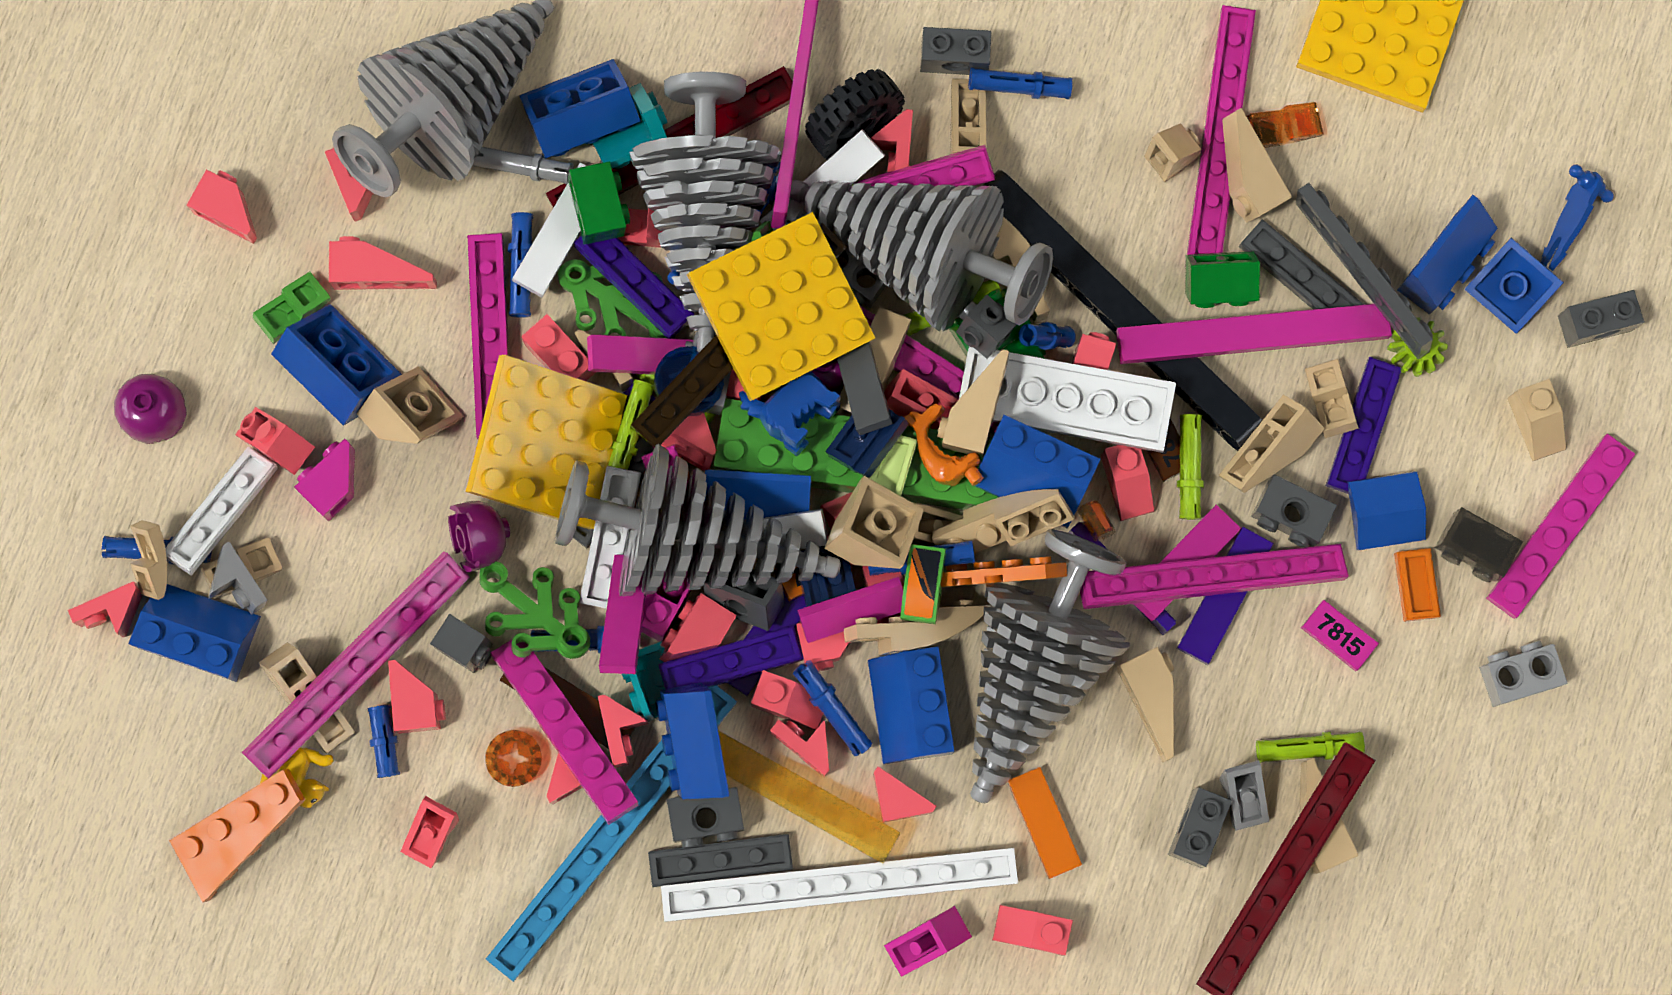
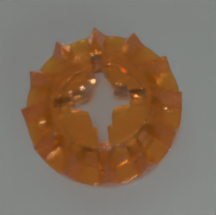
[485,730,542,787]

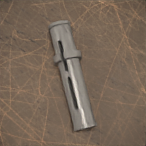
[472,147,574,184]

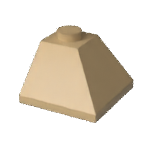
[357,366,464,444]
[824,476,924,569]

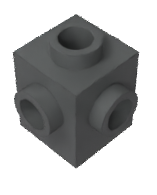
[956,295,1017,359]

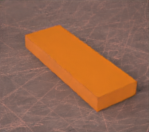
[1007,767,1082,879]

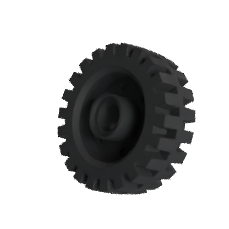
[805,69,905,160]

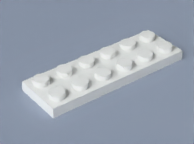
[959,346,1176,453]

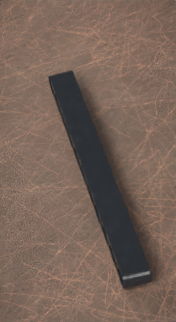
[982,170,1262,451]

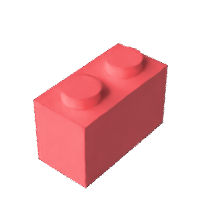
[521,314,596,381]

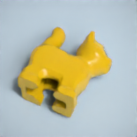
[260,747,334,808]

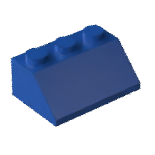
[519,59,640,159]
[1397,195,1498,315]
[271,304,402,426]
[975,415,1100,529]
[704,470,811,521]
[128,584,261,682]
[868,646,954,764]
[655,682,729,799]

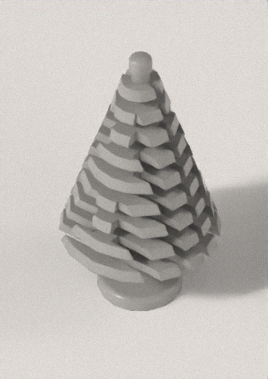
[332,0,554,197]
[629,72,781,352]
[789,180,1053,332]
[555,444,841,596]
[970,529,1130,803]

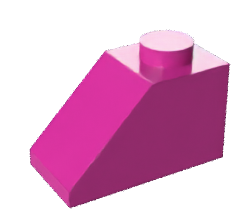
[884,906,972,977]

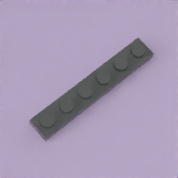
[1296,183,1433,359]

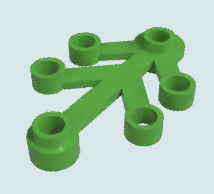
[558,260,676,339]
[479,562,590,659]

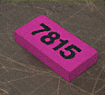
[1301,600,1379,672]

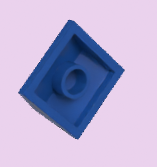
[1465,237,1564,334]
[1347,471,1426,550]

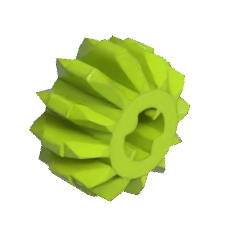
[1387,317,1448,377]

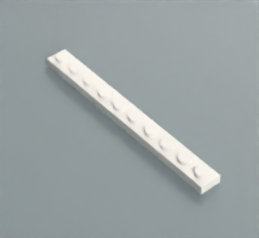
[661,848,1018,922]

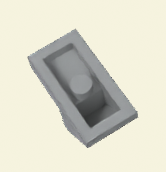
[208,542,267,615]
[1220,760,1270,831]

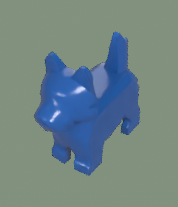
[739,371,841,456]

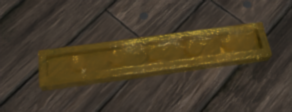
[718,730,901,865]

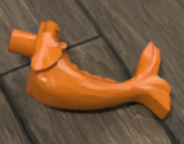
[904,404,984,486]

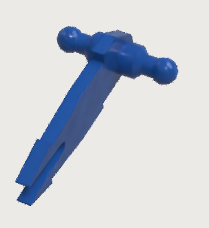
[1541,164,1614,271]

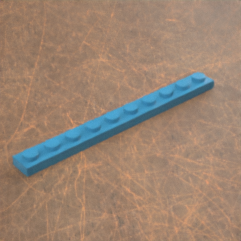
[486,686,737,982]

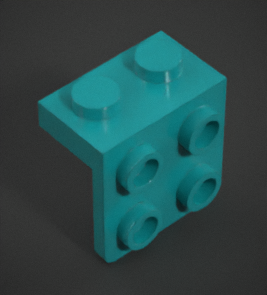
[593,83,668,169]
[622,641,665,722]

